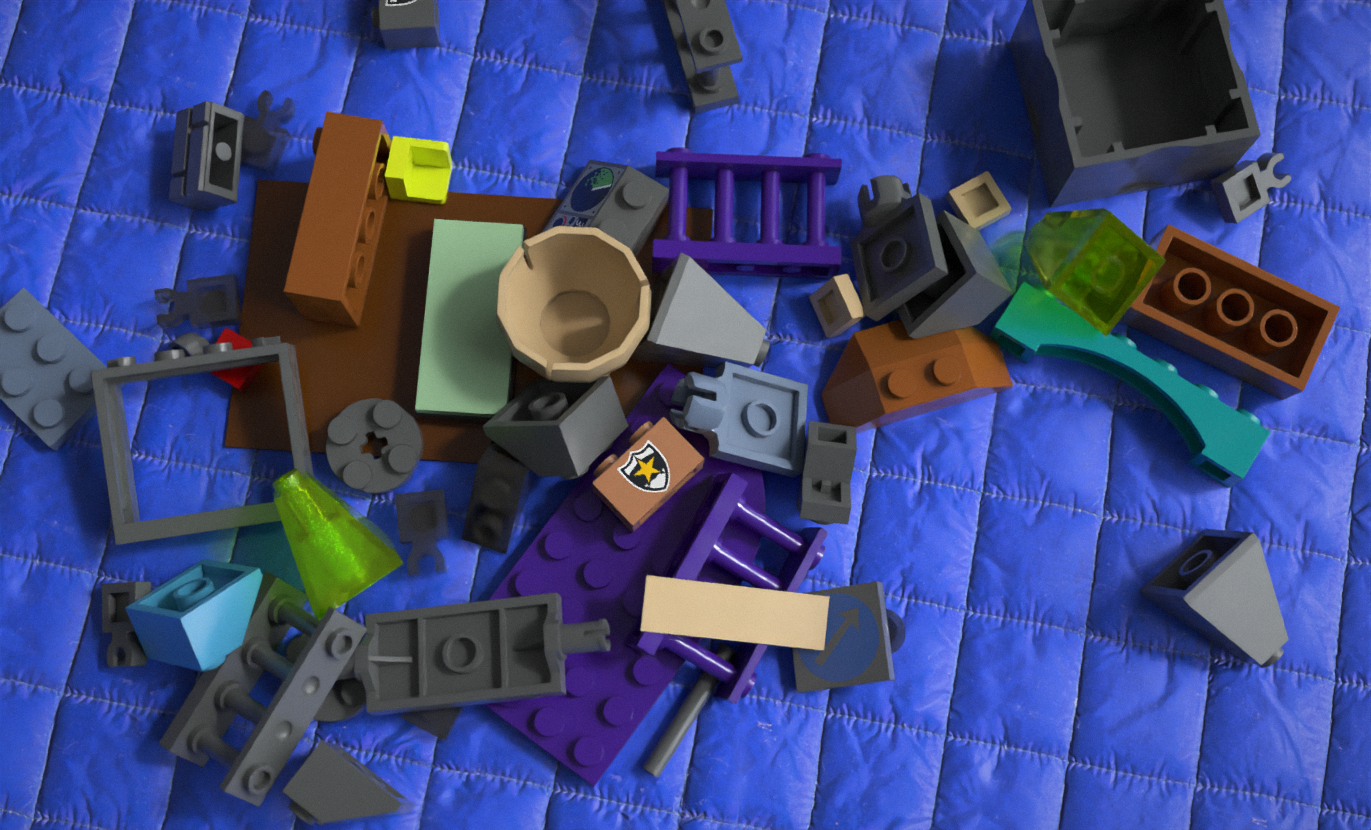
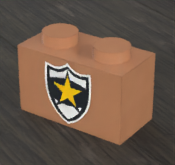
[592,417,704,533]

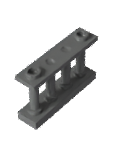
[661,0,743,114]
[159,571,367,807]

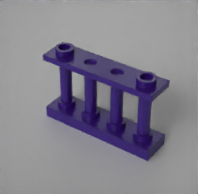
[652,147,842,279]
[624,472,829,704]

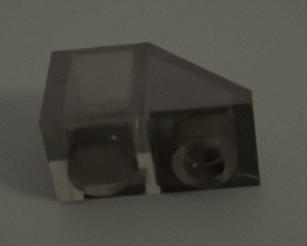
[461,440,535,554]

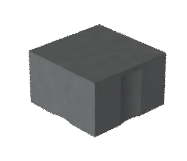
[1009,0,1261,207]

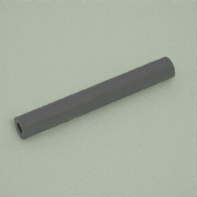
[642,643,737,778]

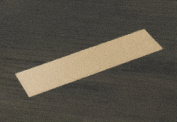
[640,575,830,650]

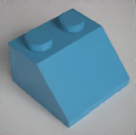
[125,559,263,671]

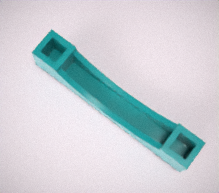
[988,281,1271,488]

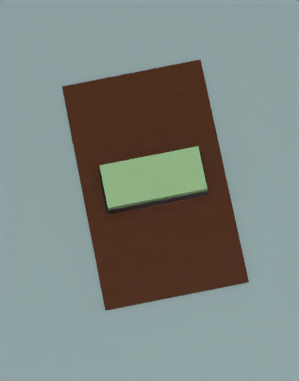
[225,180,713,467]

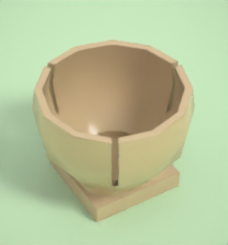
[495,226,652,383]

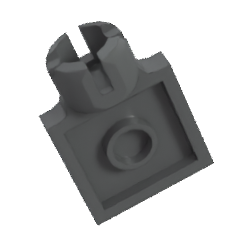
[849,175,948,321]

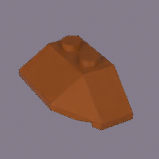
[820,319,1013,433]

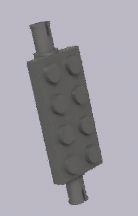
[337,592,610,716]

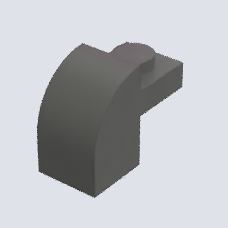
[797,421,857,525]

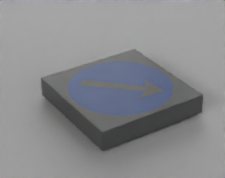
[792,581,895,693]

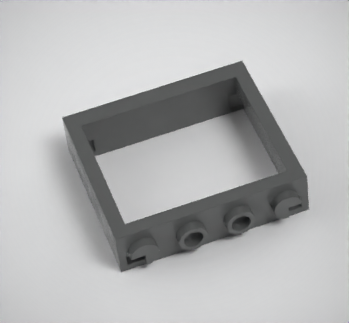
[91,336,319,545]

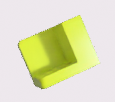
[385,136,453,205]

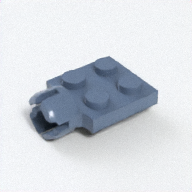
[670,361,808,478]

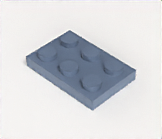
[0,287,125,451]

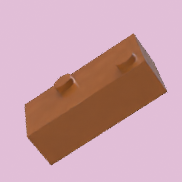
[284,111,392,328]
[1115,224,1341,400]

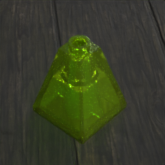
[1024,208,1166,337]
[272,468,404,620]

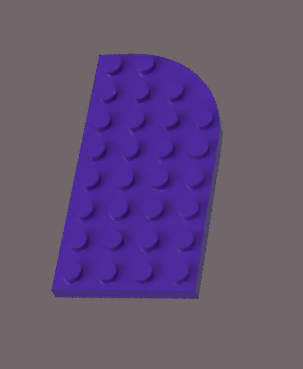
[484,363,765,787]

